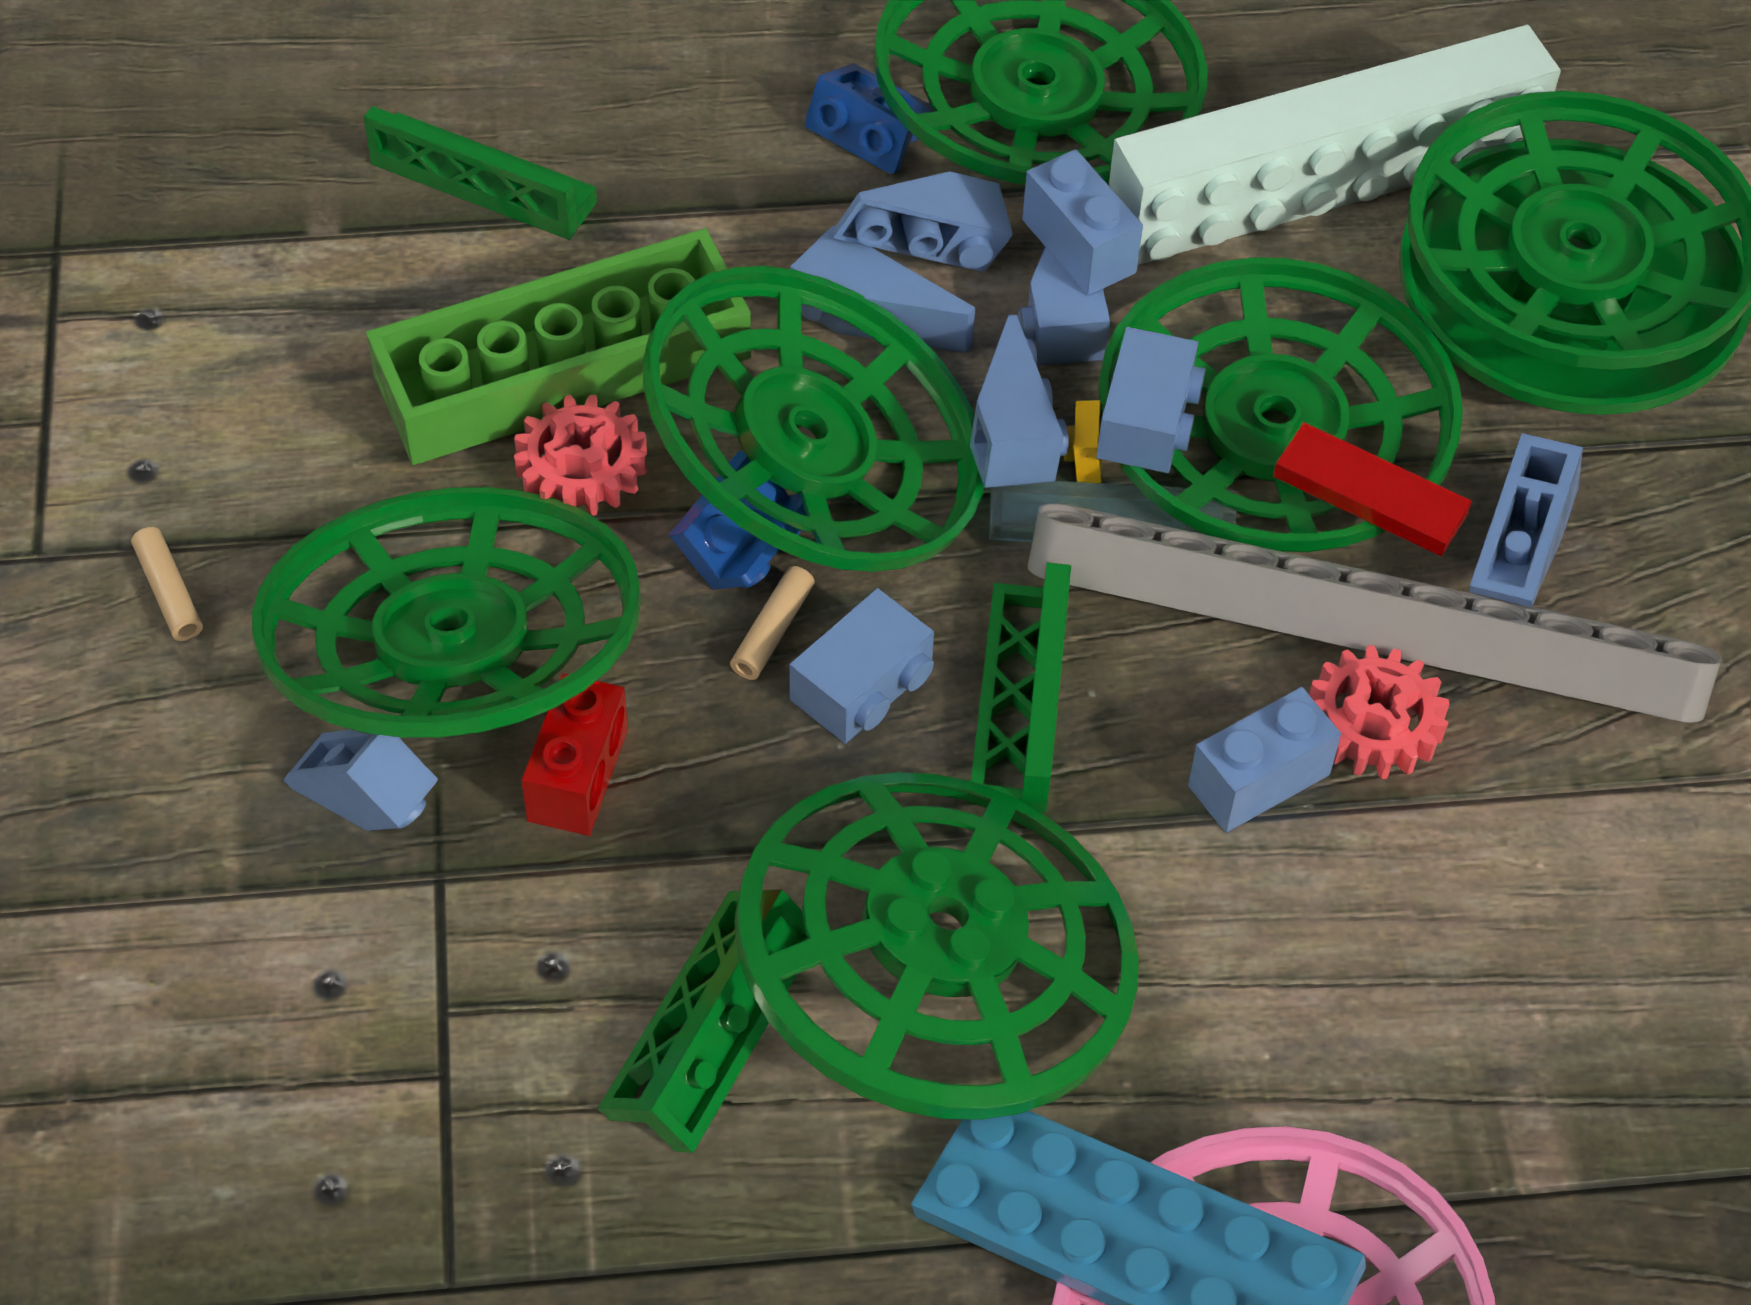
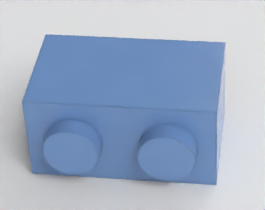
[1022,149,1143,296]
[1097,327,1206,473]
[790,588,934,744]
[1188,687,1342,833]

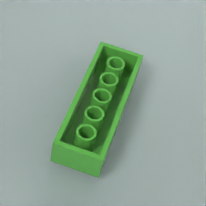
[366,228,751,466]

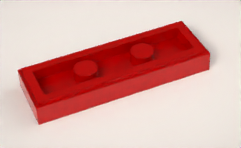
[1273,422,1472,557]

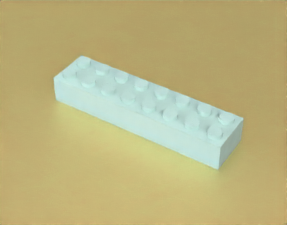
[1109,24,1561,265]

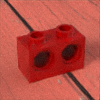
[521,673,628,836]

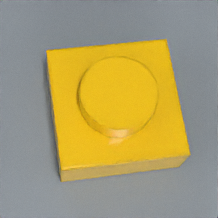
[1064,400,1103,486]

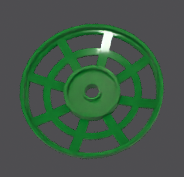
[873,0,1208,185]
[1407,91,1751,370]
[1098,257,1463,552]
[643,266,984,572]
[252,487,641,738]
[734,772,1139,1120]

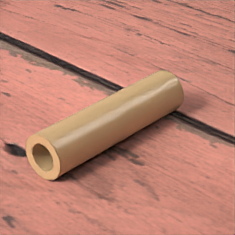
[131,527,203,641]
[730,566,815,680]

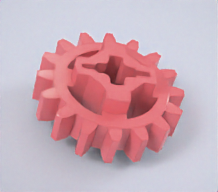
[514,394,647,516]
[1309,645,1449,779]

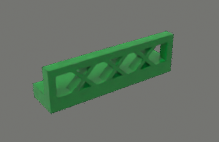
[363,106,597,240]
[968,562,1071,813]
[597,889,808,1153]

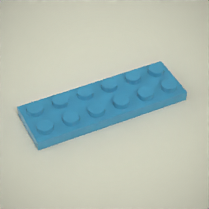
[911,1111,1366,1305]

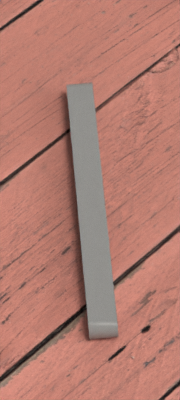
[1027,503,1722,722]

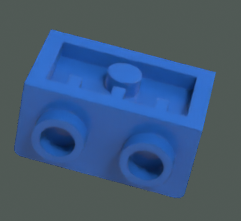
[805,63,935,174]
[669,451,806,590]

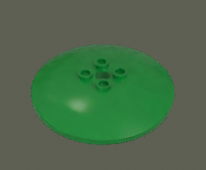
[1399,139,1751,415]

